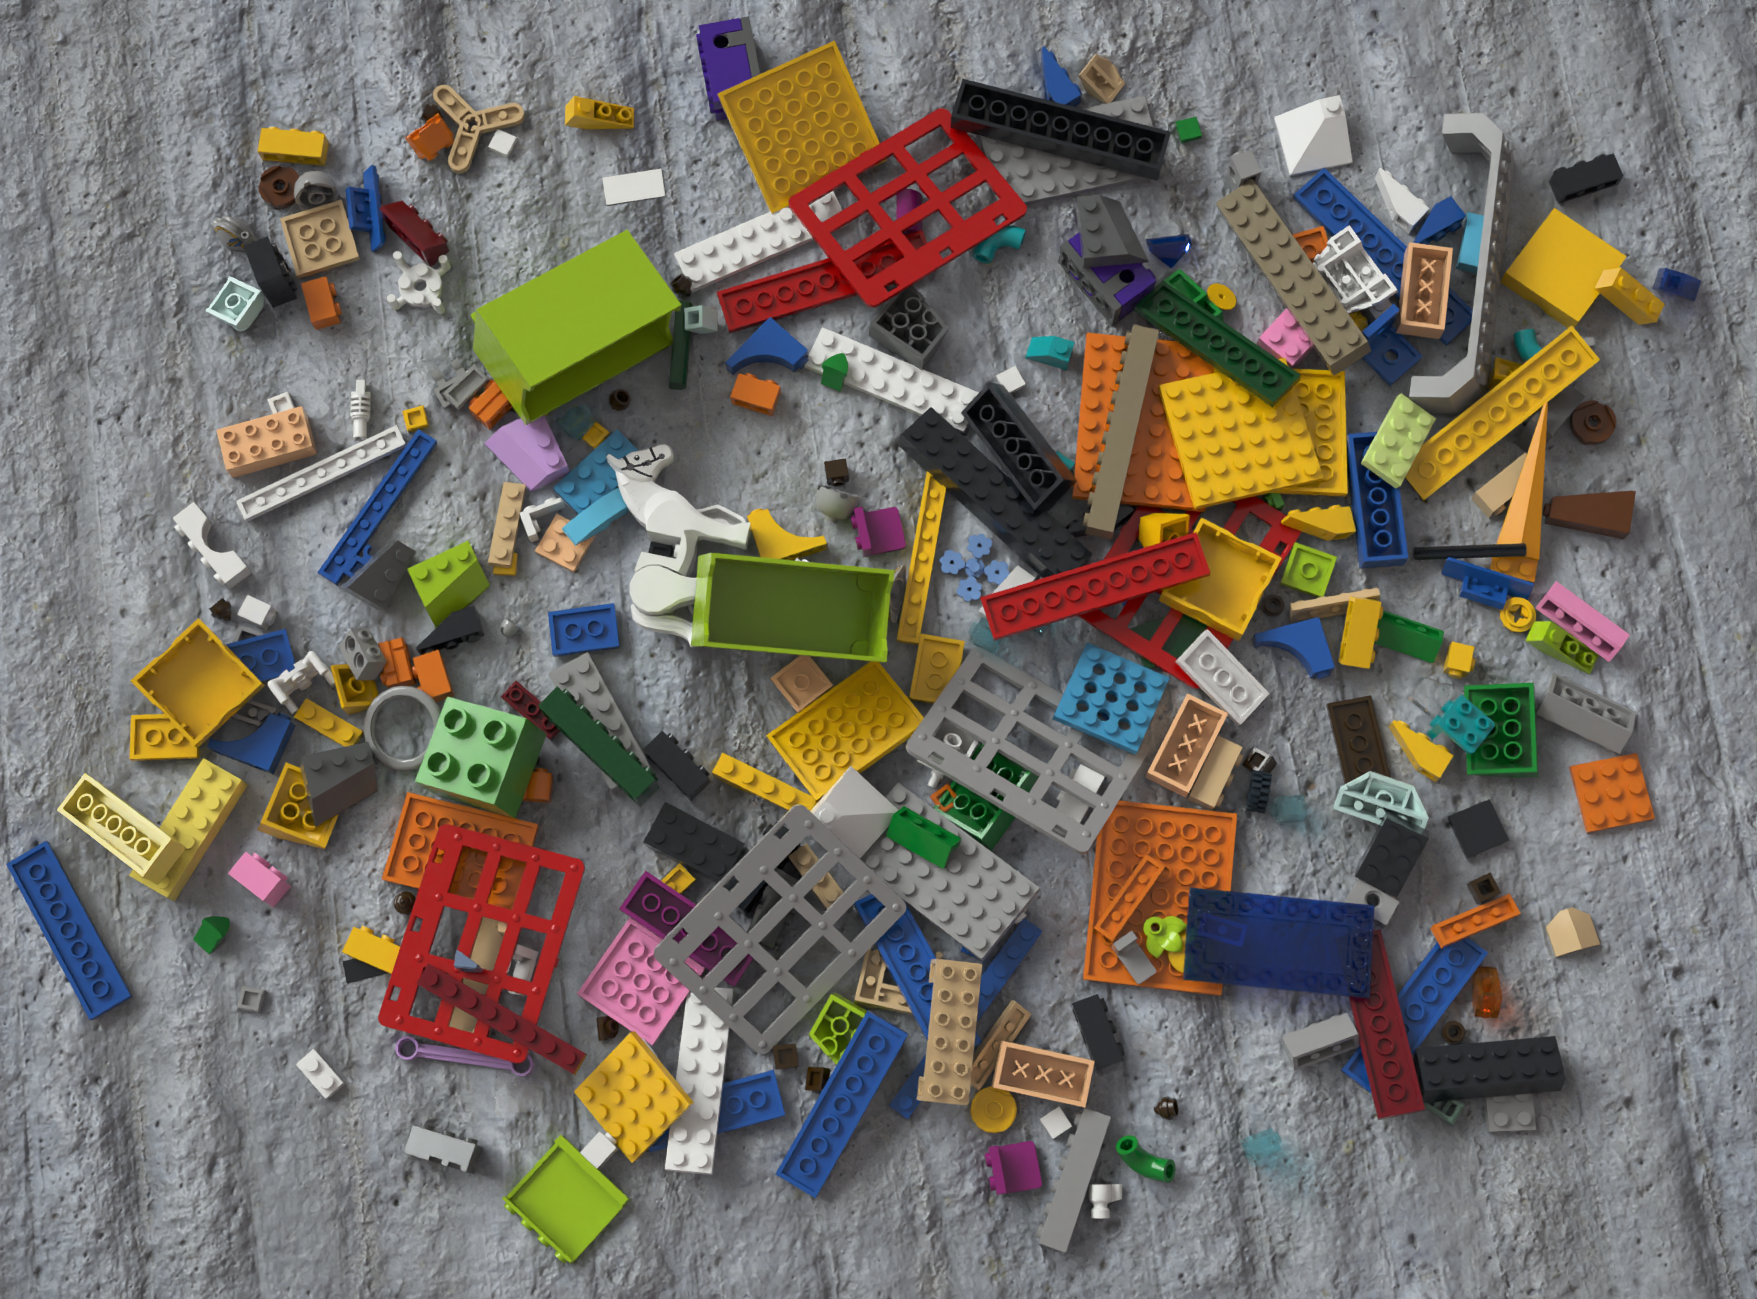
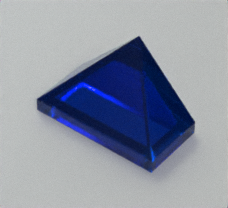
[1145,234,1192,269]

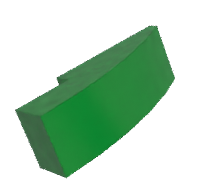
[1164,269,1224,322]

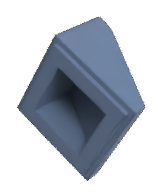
[454,950,483,973]

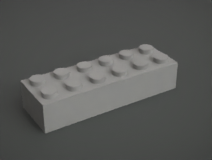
[548,652,652,795]

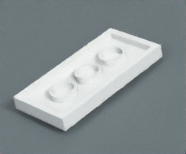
[1175,629,1270,726]

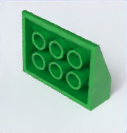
[1464,682,1539,778]
[933,742,1039,851]

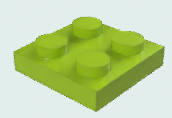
[1280,542,1337,598]

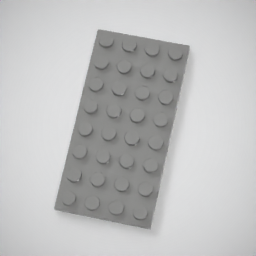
[979,95,1165,205]
[860,783,1040,962]

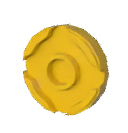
[970,1086,1017,1134]

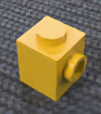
[1443,642,1476,679]

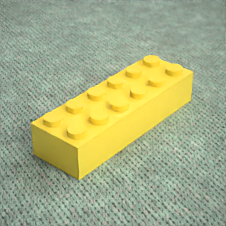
[129,758,248,902]
[57,773,186,885]

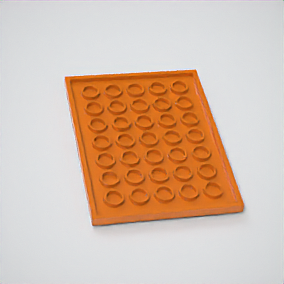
[1072,333,1214,512]
[1083,800,1237,996]

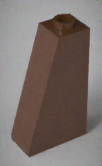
[1543,490,1636,539]

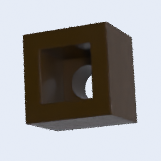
[824,458,849,486]
[1466,872,1501,905]

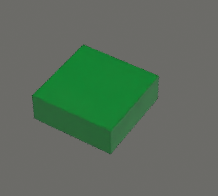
[1175,117,1202,143]

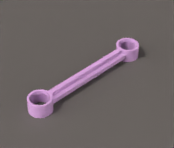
[395,1036,535,1077]

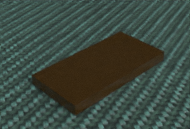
[1326,695,1391,784]

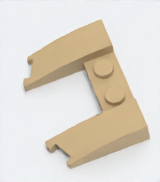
[854,948,943,1016]

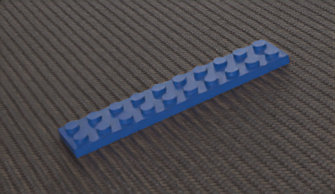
[1293,168,1473,346]

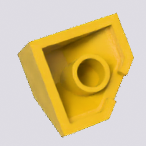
[1139,513,1190,548]

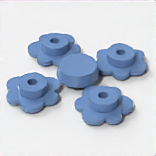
[939,533,1010,602]

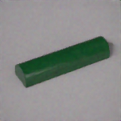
[669,300,693,390]

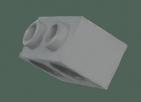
[339,629,387,680]

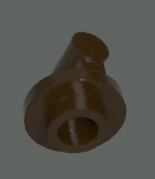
[596,1016,619,1041]

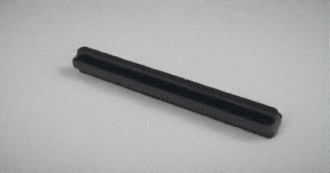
[1413,543,1527,560]

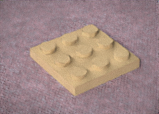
[280,199,360,279]

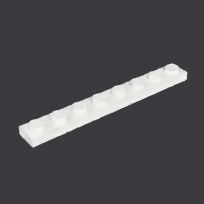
[236,425,407,522]

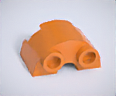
[405,113,454,161]

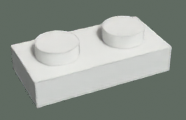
[296,1049,345,1099]

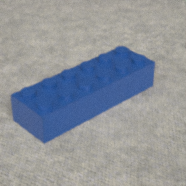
[1346,432,1408,569]

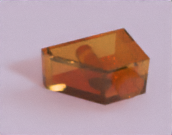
[1472,966,1503,1018]

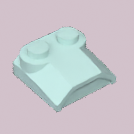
[206,276,265,331]

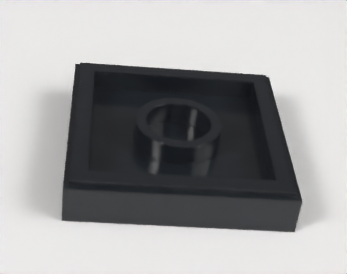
[1447,799,1509,859]

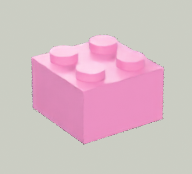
[1256,308,1314,369]
[228,852,291,907]

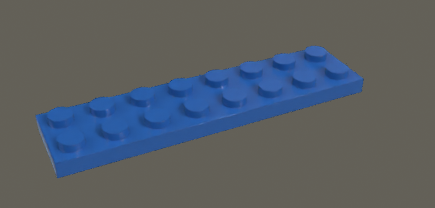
[6,841,133,1021]
[854,894,982,1047]
[1340,938,1488,1095]
[775,1010,909,1198]

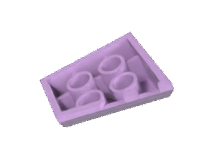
[484,416,570,492]

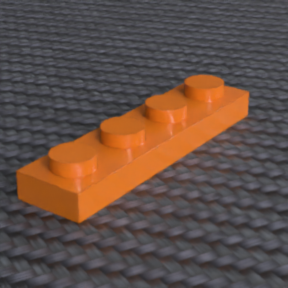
[1093,854,1165,942]
[1430,893,1521,949]

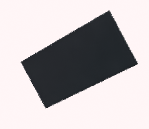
[342,958,388,983]

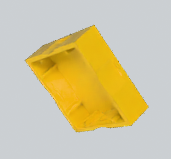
[1500,208,1627,328]
[1159,518,1282,641]
[130,618,265,748]

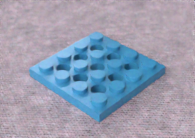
[1053,642,1169,755]

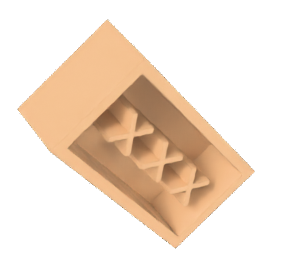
[1396,242,1453,339]
[216,406,317,478]
[1145,693,1228,798]
[991,1040,1095,1107]

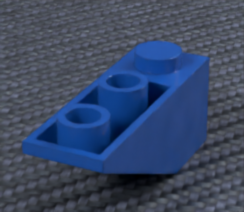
[1041,46,1082,107]
[1413,196,1466,245]

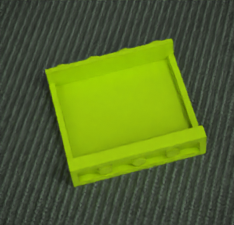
[502,1135,631,1264]

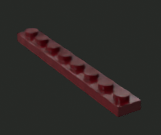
[417,964,587,1075]

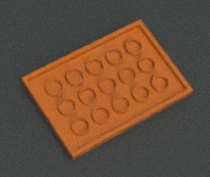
[382,792,539,910]

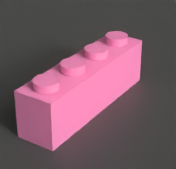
[1536,581,1630,662]

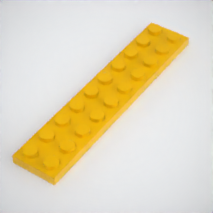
[1405,326,1600,501]

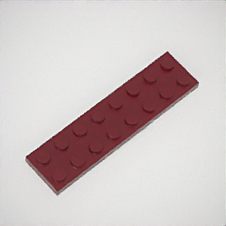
[1335,929,1425,1120]

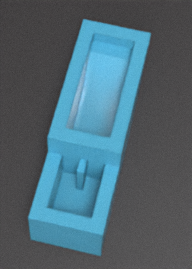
[1456,212,1484,274]
[562,488,629,546]

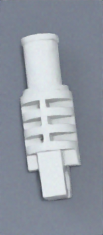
[350,380,371,441]

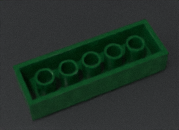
[538,686,659,808]

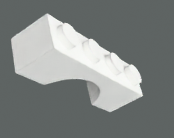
[173,502,252,589]

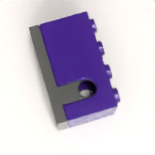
[696,16,760,121]
[1058,233,1156,326]

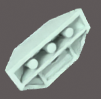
[1333,771,1429,829]

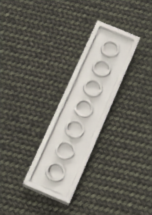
[674,191,848,293]
[804,327,979,434]
[665,987,734,1175]

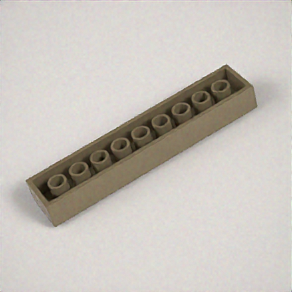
[1216,179,1371,376]

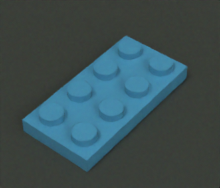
[553,429,638,514]

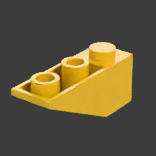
[565,96,634,129]
[1281,505,1356,541]
[1389,720,1453,782]

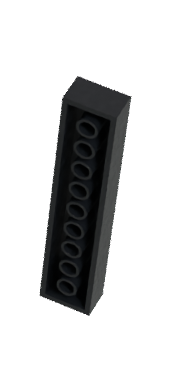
[950,78,1171,181]
[898,407,1092,578]

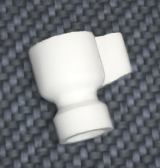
[1088,1184,1122,1218]

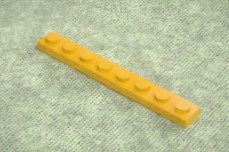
[897,471,946,645]

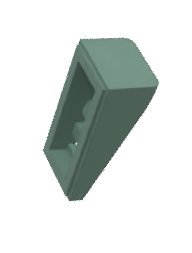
[1424,1100,1465,1126]

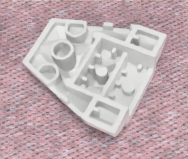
[1313,226,1398,314]

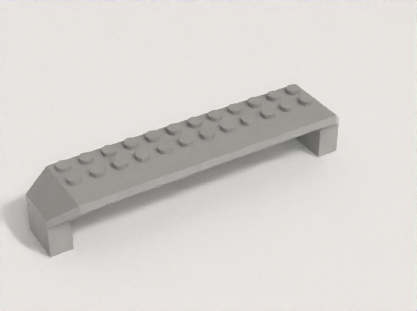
[1409,113,1515,413]

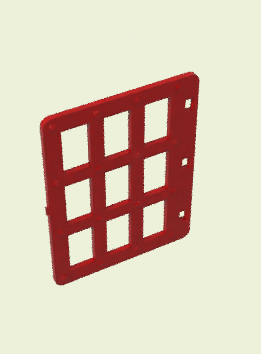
[788,108,1027,308]
[1077,496,1302,690]
[378,824,585,1064]

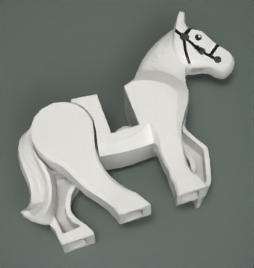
[606,444,752,647]

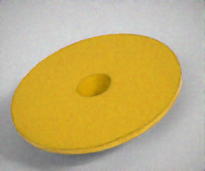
[1207,283,1236,310]

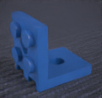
[1362,304,1423,387]

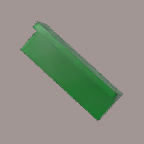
[1374,610,1444,663]
[886,806,962,869]

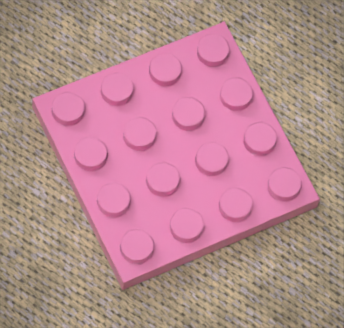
[577,918,706,1046]

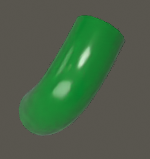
[1116,1135,1176,1183]

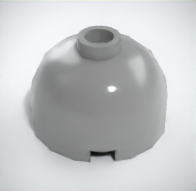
[294,171,338,211]
[815,485,860,523]

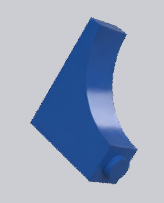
[725,317,809,375]
[1252,617,1335,680]
[207,713,295,775]

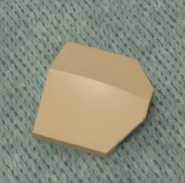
[1078,54,1125,104]
[1545,907,1600,957]

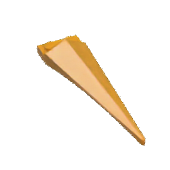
[1490,402,1548,583]

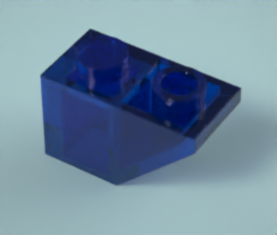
[1652,268,1701,302]

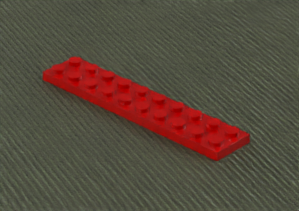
[717,230,936,334]
[980,532,1211,641]

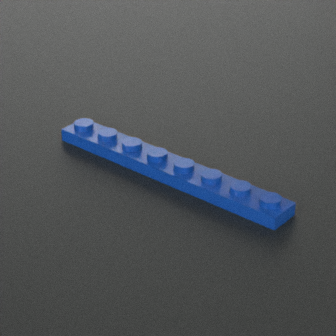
[318,429,437,586]

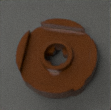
[258,165,299,210]
[1570,400,1617,445]

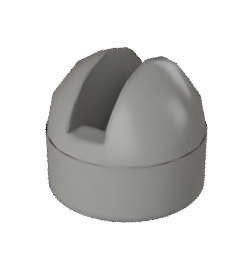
[500,618,520,637]

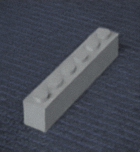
[1035,1107,1111,1253]

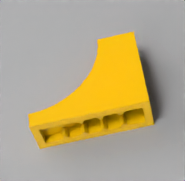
[747,508,827,560]

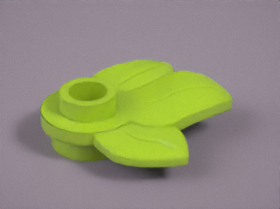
[1143,916,1187,958]

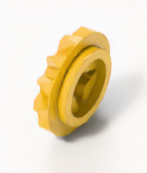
[1499,597,1536,633]

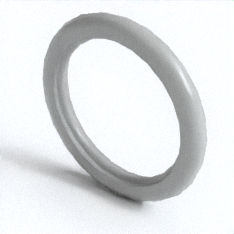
[363,686,441,771]

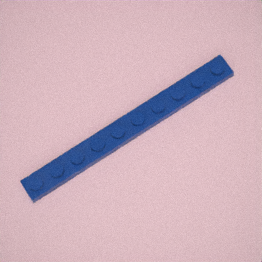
[889,918,1043,1120]

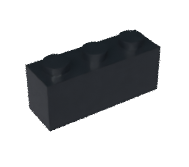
[1549,153,1623,204]
[643,731,711,801]
[1071,994,1125,1071]

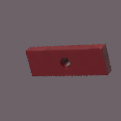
[501,681,560,741]

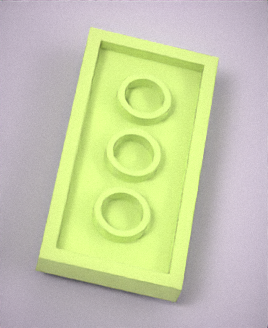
[1361,393,1436,488]

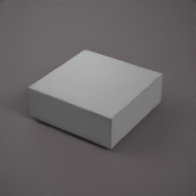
[237,986,266,1013]

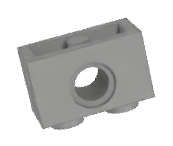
[1226,150,1261,191]
[1342,879,1399,929]

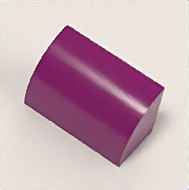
[896,188,922,235]

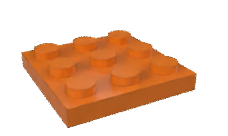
[1569,753,1655,833]

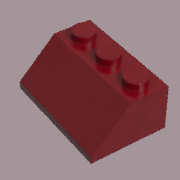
[379,200,449,267]

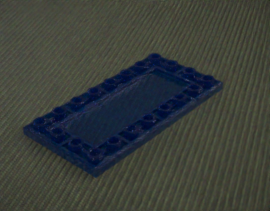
[1183,887,1375,999]

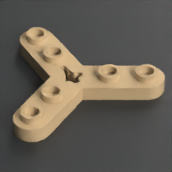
[433,85,525,174]

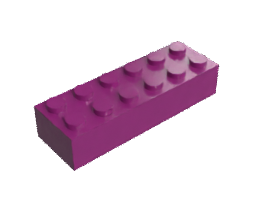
[619,870,754,988]

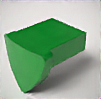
[820,353,848,391]
[193,916,230,954]

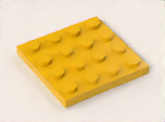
[574,1031,694,1163]

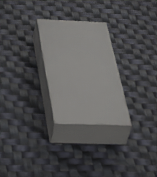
[443,364,490,411]

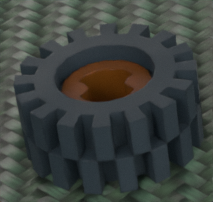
[1246,770,1272,814]

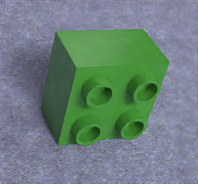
[415,696,547,819]

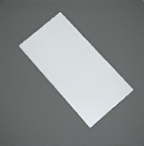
[602,169,665,205]

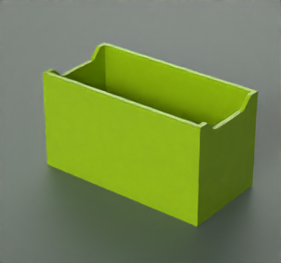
[473,229,682,425]
[691,553,895,662]

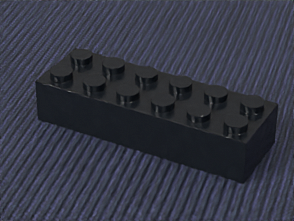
[961,382,1077,511]
[1413,1036,1566,1103]

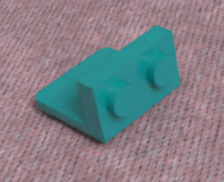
[1426,694,1495,754]

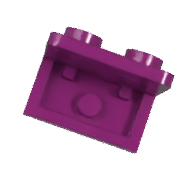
[850,507,906,558]
[984,1141,1042,1196]

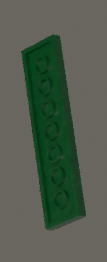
[1134,280,1301,407]

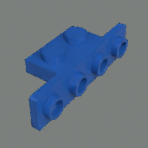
[345,165,386,252]
[1441,557,1534,610]

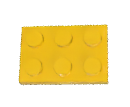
[909,634,965,707]
[129,714,200,761]

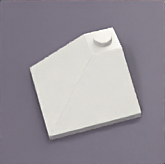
[1274,95,1353,176]
[811,766,898,858]

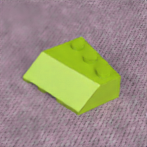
[407,541,490,628]
[808,992,867,1065]

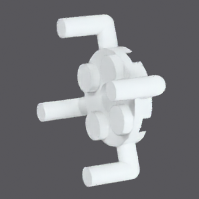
[387,251,451,314]
[267,651,336,715]

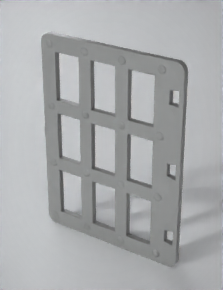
[906,647,1149,855]
[654,804,906,1054]

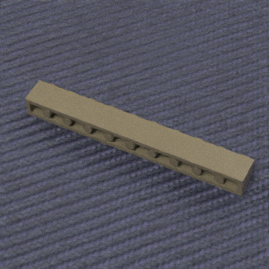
[1083,324,1159,540]

